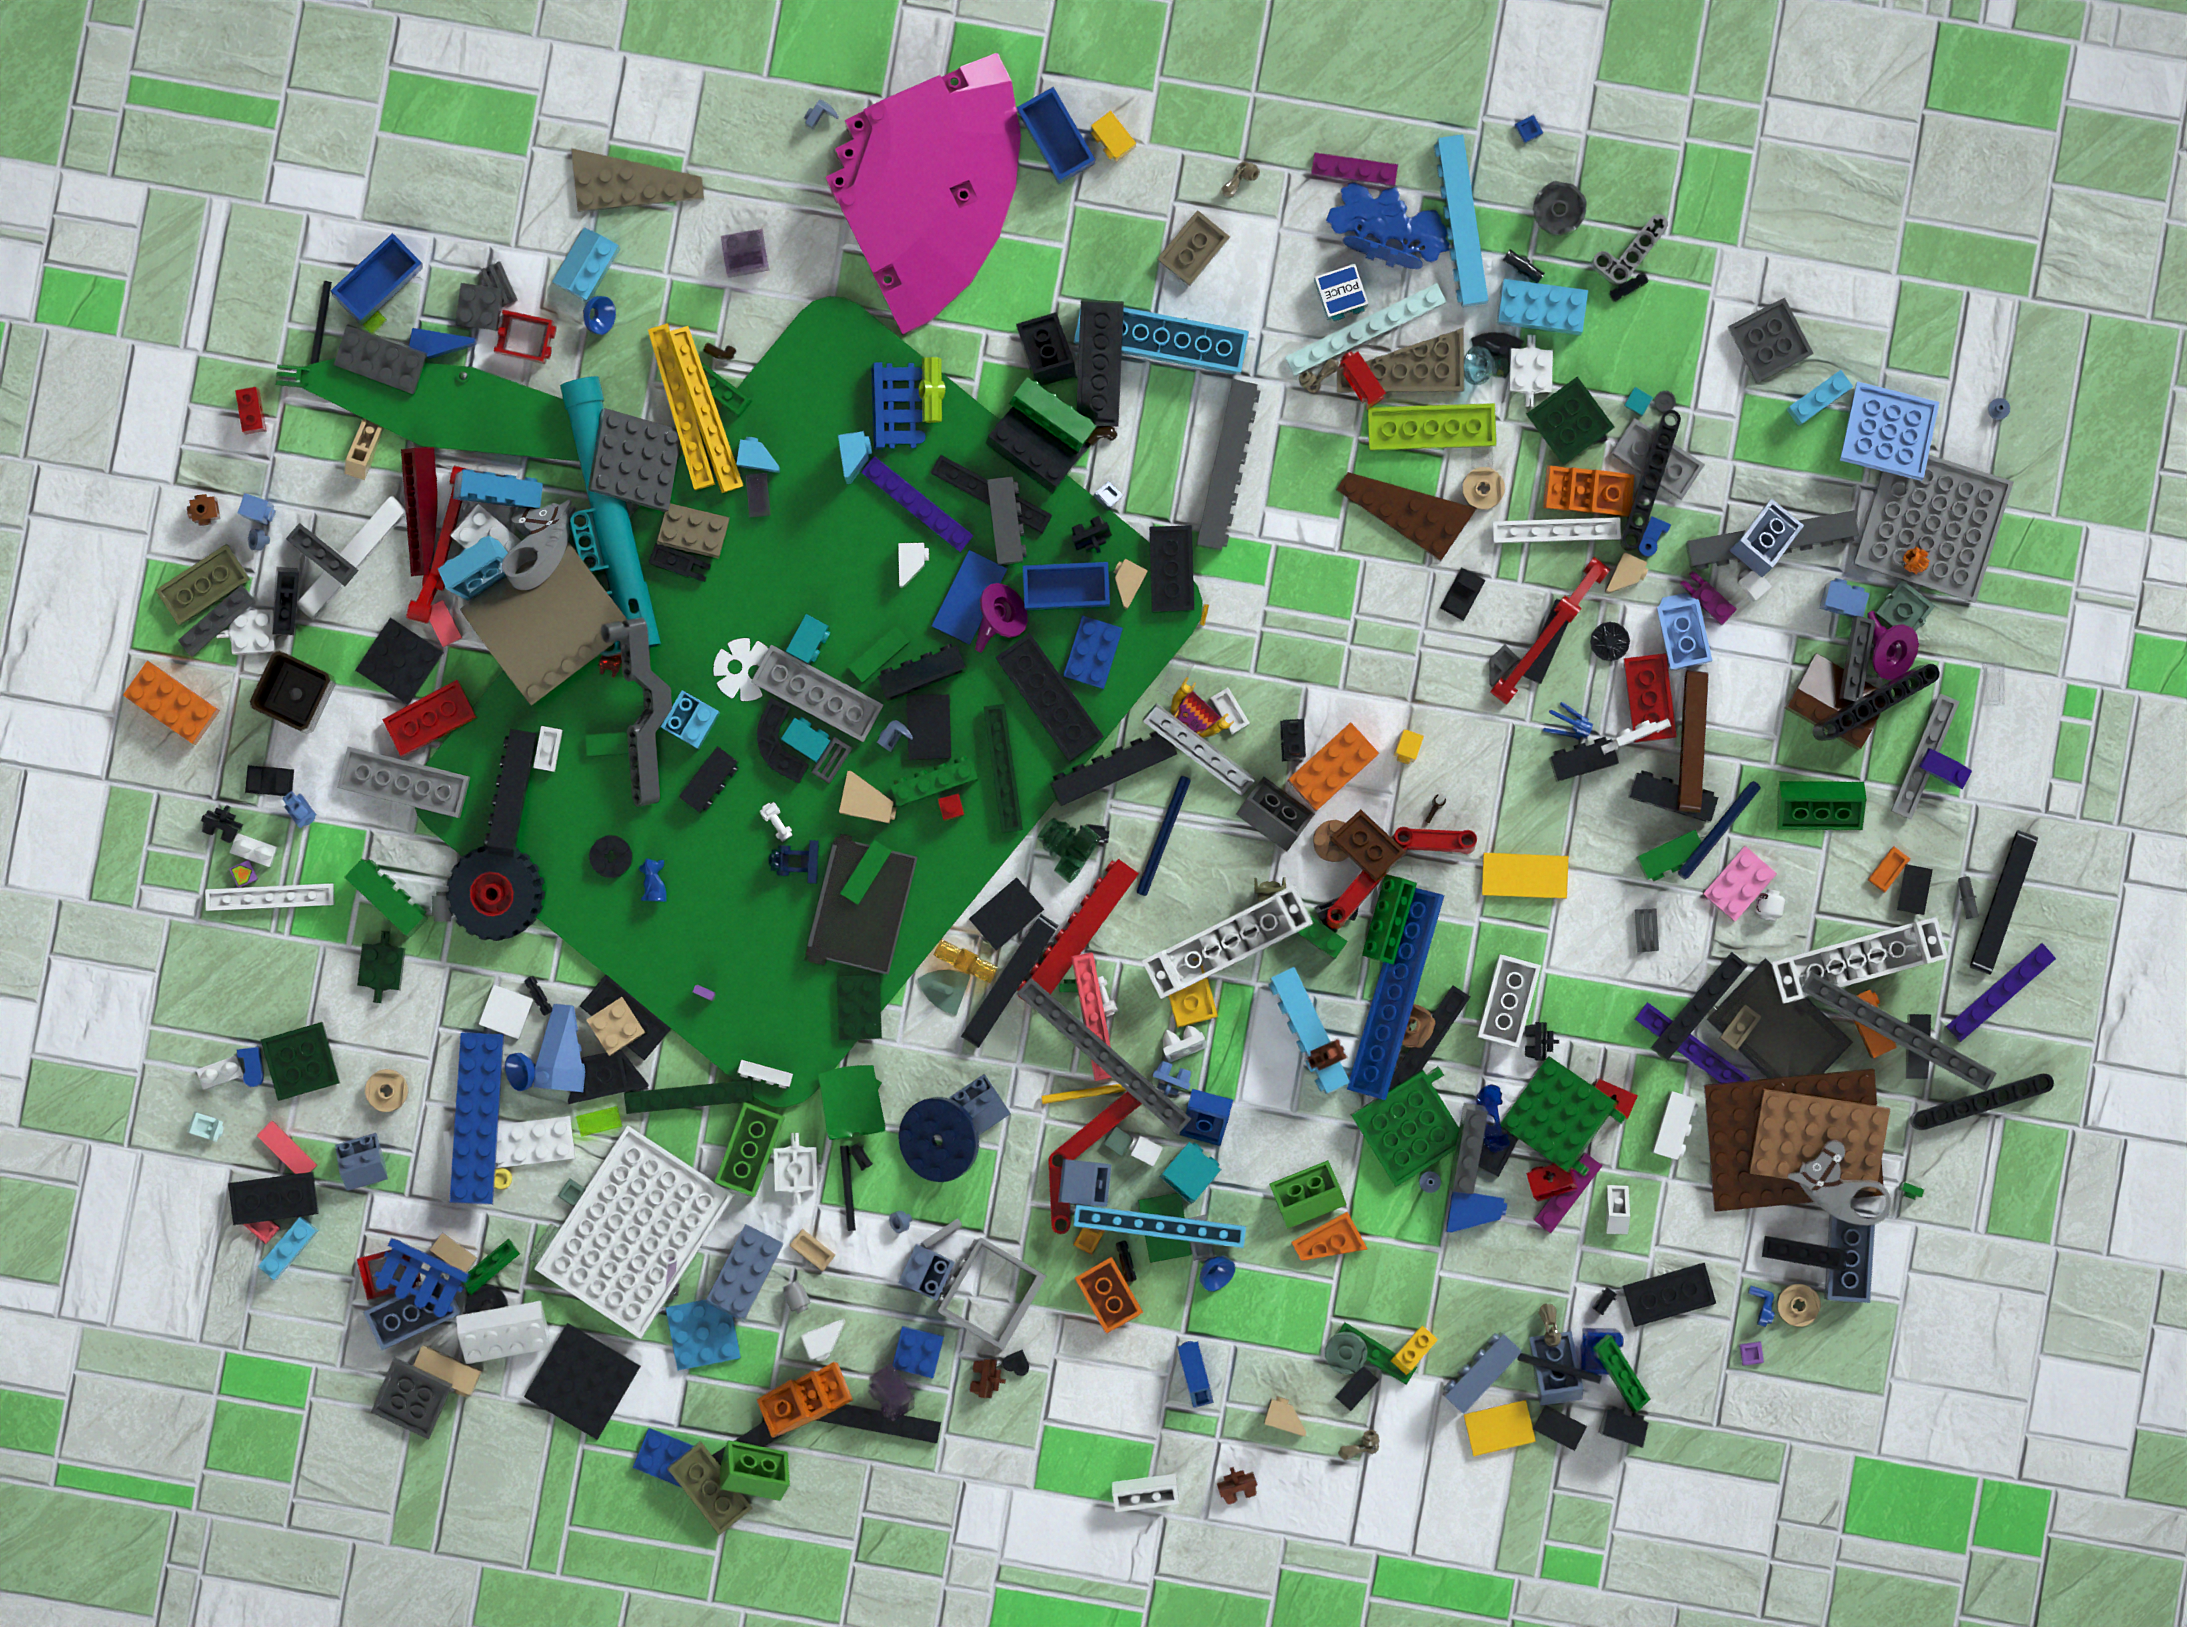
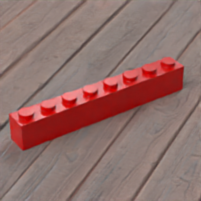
[1017,858,1139,1003]

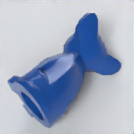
[639,859,667,902]

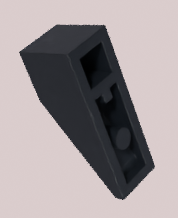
[272,567,299,635]

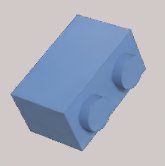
[237,493,276,525]

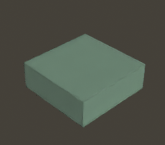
[1104,1127,1134,1156]
[558,1178,586,1207]

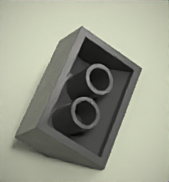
[1236,777,1315,852]

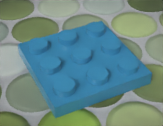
[666,1299,741,1370]

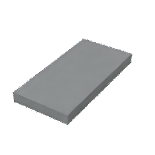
[1611,418,1705,500]

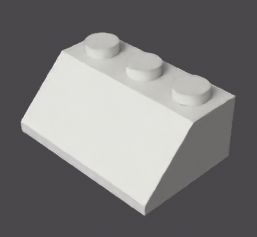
[802,1318,846,1362]

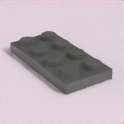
[334,324,428,394]

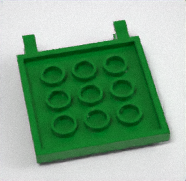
[1500,1056,1626,1176]
[1351,1066,1459,1187]

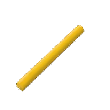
[1042,1084,1127,1104]

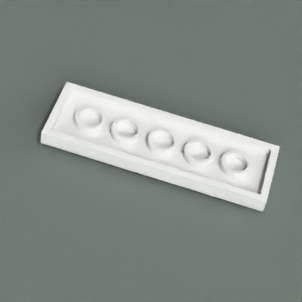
[443,1116,576,1174]

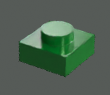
[1059,979,1078,992]
[1899,1182,1925,1200]

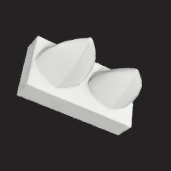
[230,833,278,867]
[1163,1025,1208,1063]
[196,1055,244,1090]

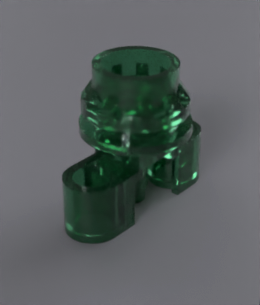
[1037,818,1101,883]

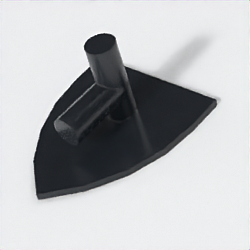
[1471,332,1524,379]

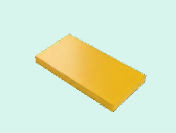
[1482,853,1569,899]

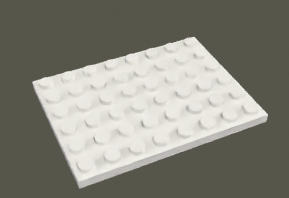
[535,1125,735,1339]

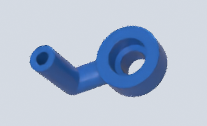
[1748,1286,1775,1327]

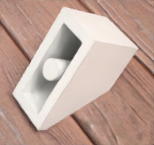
[898,543,929,588]
[1606,1185,1630,1234]

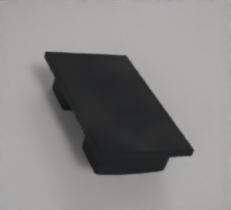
[1440,567,1486,621]
[245,765,294,796]
[1897,864,1933,915]
[1533,1405,1587,1451]

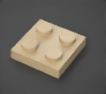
[586,997,645,1056]

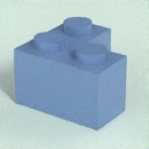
[1819,578,1869,618]

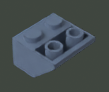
[949,1074,1011,1135]
[335,1133,388,1191]
[1058,1159,1112,1207]
[898,1244,955,1301]

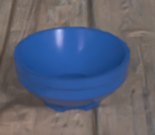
[583,296,616,335]
[505,1052,536,1091]
[1199,1256,1236,1291]

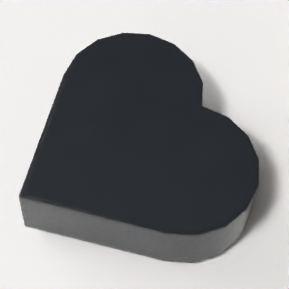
[1002,1349,1029,1376]

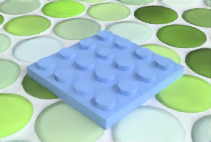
[1840,381,1939,481]

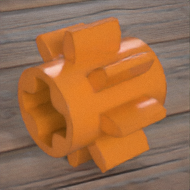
[1903,546,1930,574]

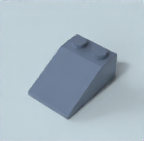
[1729,499,1804,577]
[1529,1331,1584,1406]

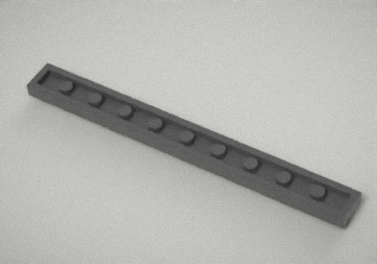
[1801,971,1997,1091]
[1017,978,1191,1135]

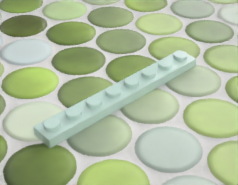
[1285,283,1446,376]

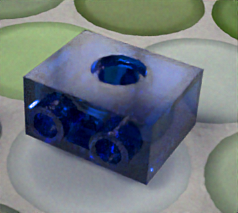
[1580,1328,1624,1375]

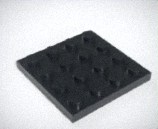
[524,1323,641,1440]

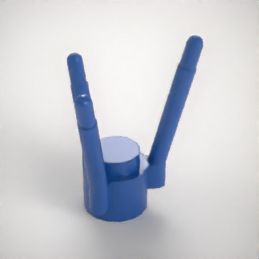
[1543,702,1593,740]

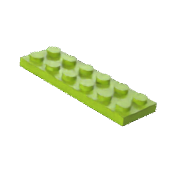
[1368,403,1496,451]

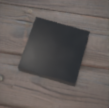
[1478,1122,1518,1177]

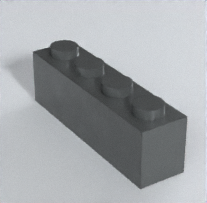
[987,477,1027,566]
[1449,1103,1488,1194]

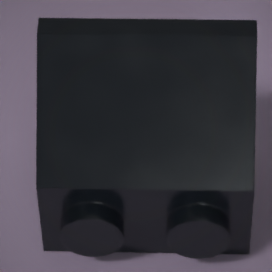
[1598,1406,1649,1448]

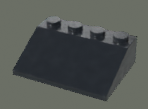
[986,407,1090,494]

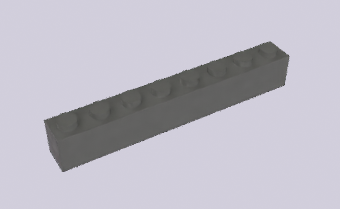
[1197,379,1261,551]
[1686,510,1859,570]

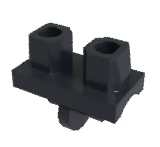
[1072,516,1112,553]
[201,805,244,843]
[1525,1022,1560,1061]

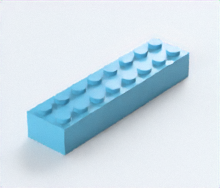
[1074,308,1249,376]

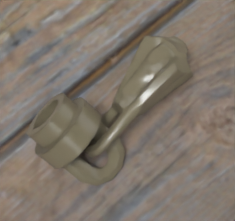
[1221,162,1260,198]
[1299,359,1339,393]
[1538,1303,1561,1347]
[1338,1430,1380,1461]

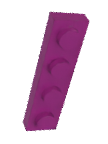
[1311,152,1398,187]
[1534,1153,1602,1233]

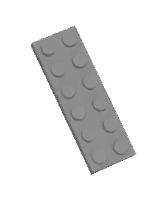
[751,645,884,743]
[337,747,470,818]

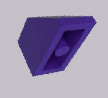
[1919,748,1972,790]

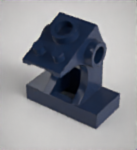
[768,840,819,884]

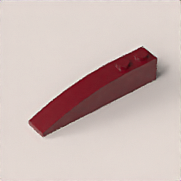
[401,447,437,577]

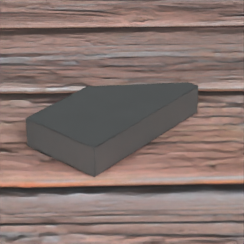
[1489,644,1519,687]

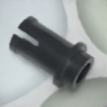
[849,1143,873,1171]
[1592,1287,1617,1315]

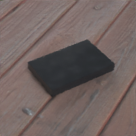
[907,694,951,760]
[969,877,1044,951]

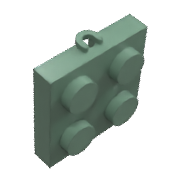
[1875,580,1935,631]

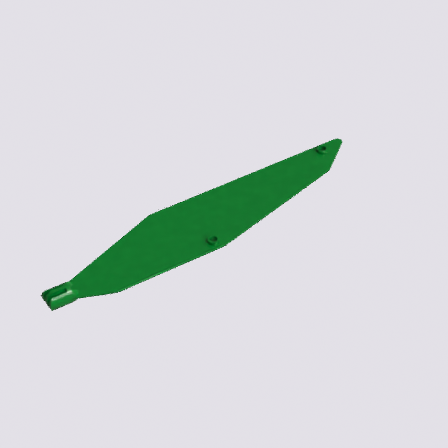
[275,358,677,468]

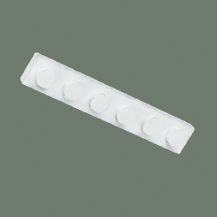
[1492,518,1621,543]
[205,884,335,911]

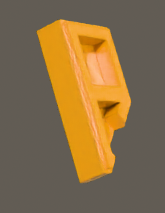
[1073,1227,1105,1255]

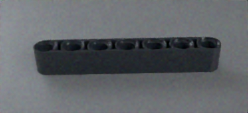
[1620,410,1681,551]
[1812,664,1940,741]
[1970,830,2038,975]
[961,914,1059,1048]
[1910,1073,2054,1130]

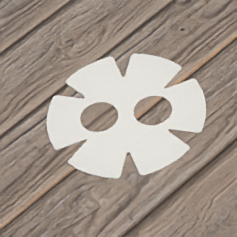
[714,638,768,701]

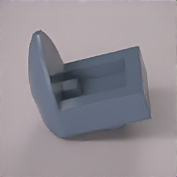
[804,99,839,130]
[877,720,913,752]

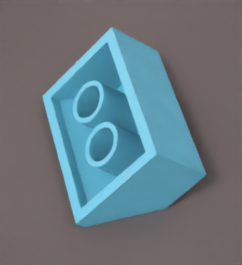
[552,228,620,303]
[838,431,872,484]
[438,536,508,601]

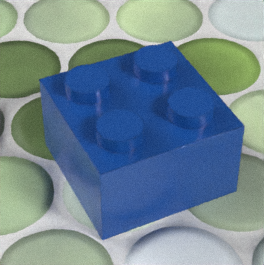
[892,1326,944,1378]

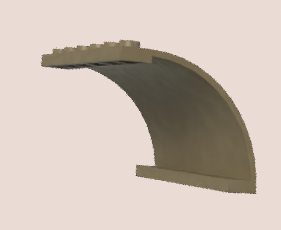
[460,541,627,705]

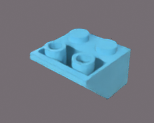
[661,690,720,749]

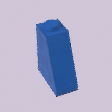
[1446,1191,1507,1233]
[1177,1341,1214,1408]

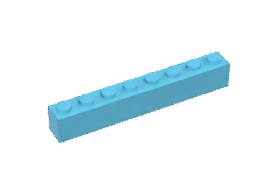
[1434,134,1488,307]
[1074,1204,1246,1248]

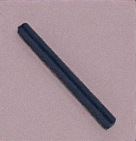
[1137,776,1191,896]
[1678,781,1761,880]

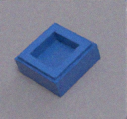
[1515,114,1543,144]

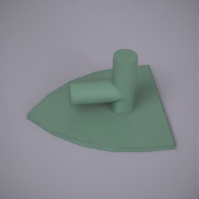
[917,970,971,1015]

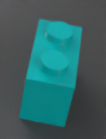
[786,614,831,665]
[781,717,831,763]

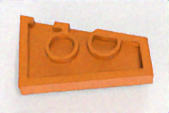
[1291,1212,1367,1261]

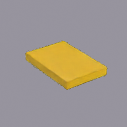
[1168,957,1218,1028]
[1463,1400,1536,1456]

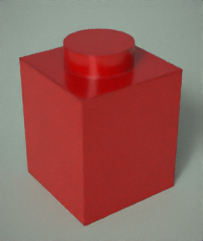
[938,794,964,821]

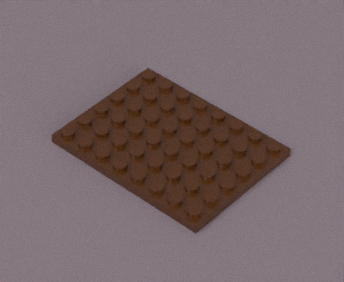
[1704,1069,1884,1212]

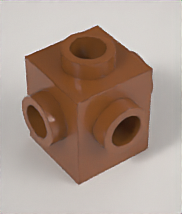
[187,494,221,526]

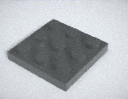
[1727,297,1814,383]
[371,1357,453,1440]

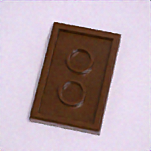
[1331,809,1406,882]

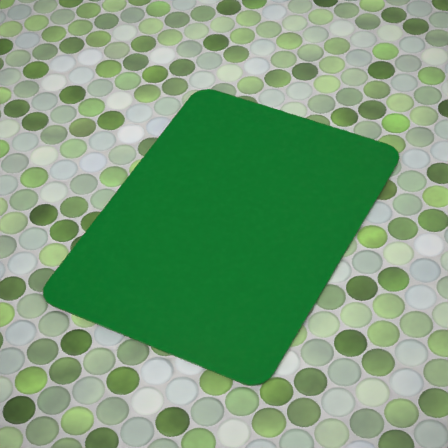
[415,296,1203,1108]

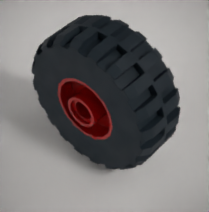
[446,845,545,941]

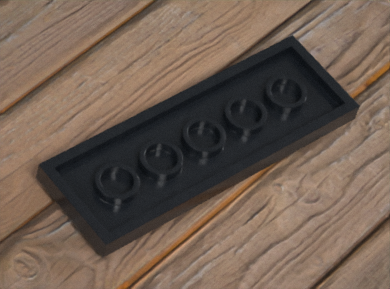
[1077,299,1124,427]
[995,633,1104,762]

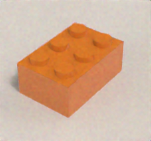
[1074,1256,1143,1334]

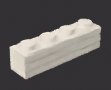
[738,1060,793,1089]

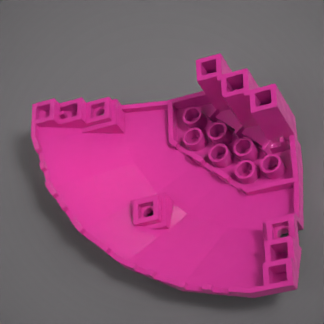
[825,53,1021,335]

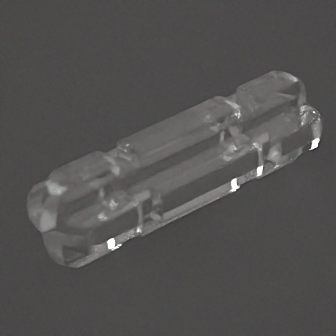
[529,1224,559,1263]

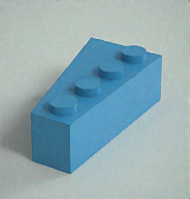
[453,469,543,509]

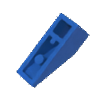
[409,328,477,359]

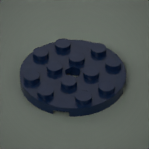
[899,1097,979,1182]

